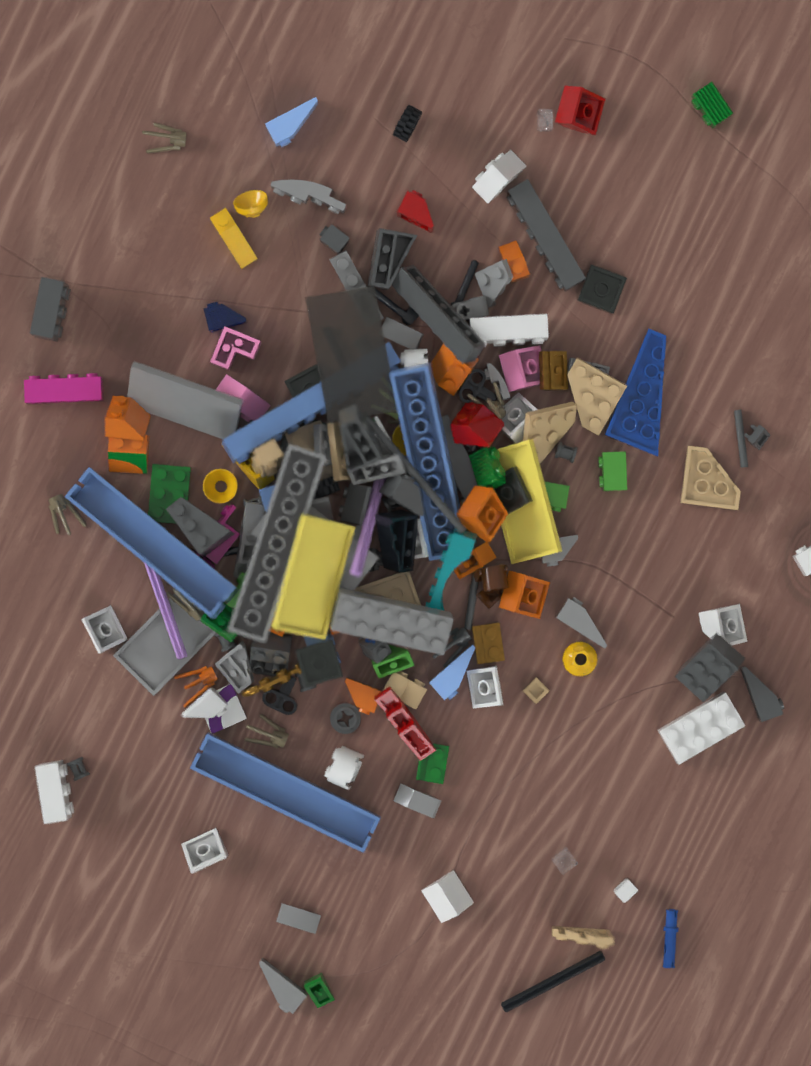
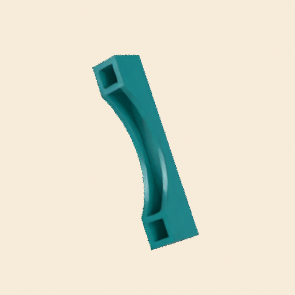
[425,528,477,611]

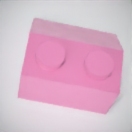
[499,345,542,392]

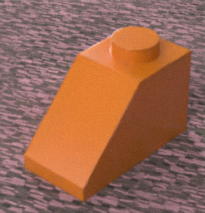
[498,241,530,283]
[454,542,497,580]
[345,677,382,715]

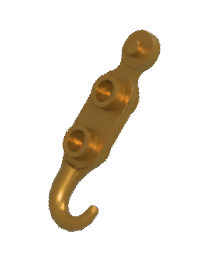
[241,663,301,697]

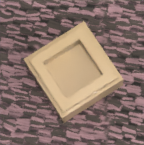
[522,677,550,704]

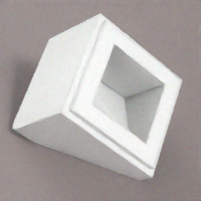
[614,878,639,903]

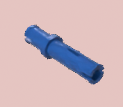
[662,909,679,968]

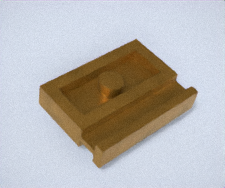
[539,351,568,390]
[472,623,505,665]

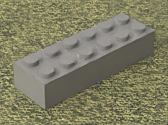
[330,587,454,655]

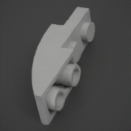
[271,179,347,214]
[329,250,384,328]
[233,501,265,578]

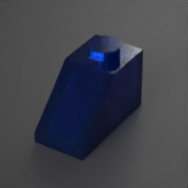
[204,302,247,333]

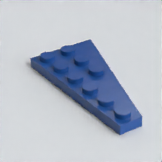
[605,329,666,457]

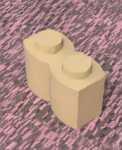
[382,671,427,709]

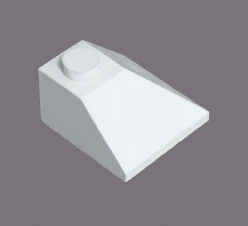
[699,604,747,646]
[181,687,228,718]

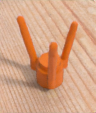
[174,666,218,708]

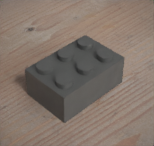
[30,277,71,342]
[675,632,745,702]

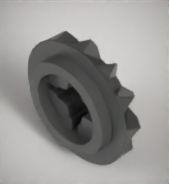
[330,703,361,734]

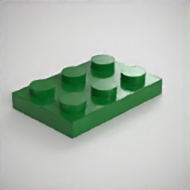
[148,464,191,524]

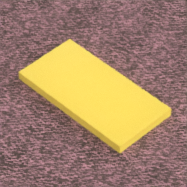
[497,439,562,564]
[271,514,355,640]

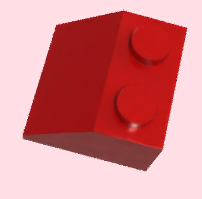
[555,85,605,135]
[397,190,434,233]
[450,402,504,447]

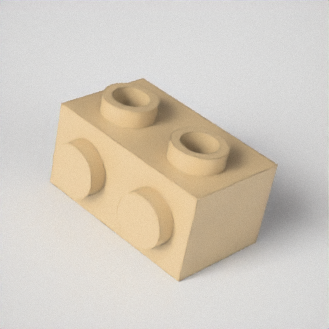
[251,439,284,478]

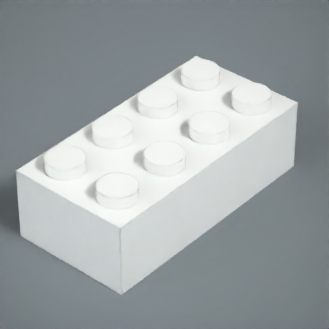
[469,314,549,347]
[657,692,745,765]

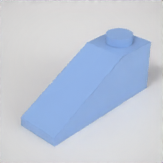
[265,97,318,147]
[429,645,475,700]

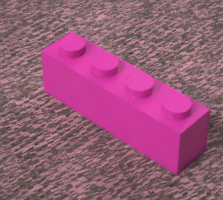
[24,373,104,404]

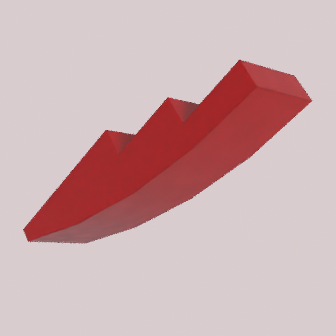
[374,687,436,761]

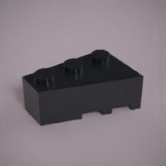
[375,510,418,573]

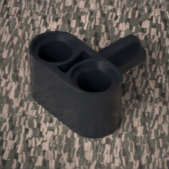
[458,369,497,403]
[262,676,298,715]

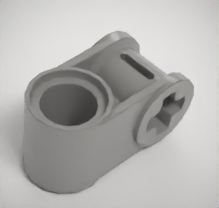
[452,296,489,320]

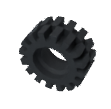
[393,105,422,142]
[312,476,340,500]

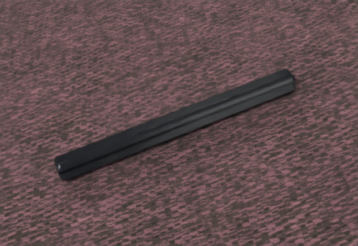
[501,951,605,1012]

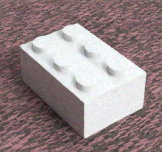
[35,760,74,824]

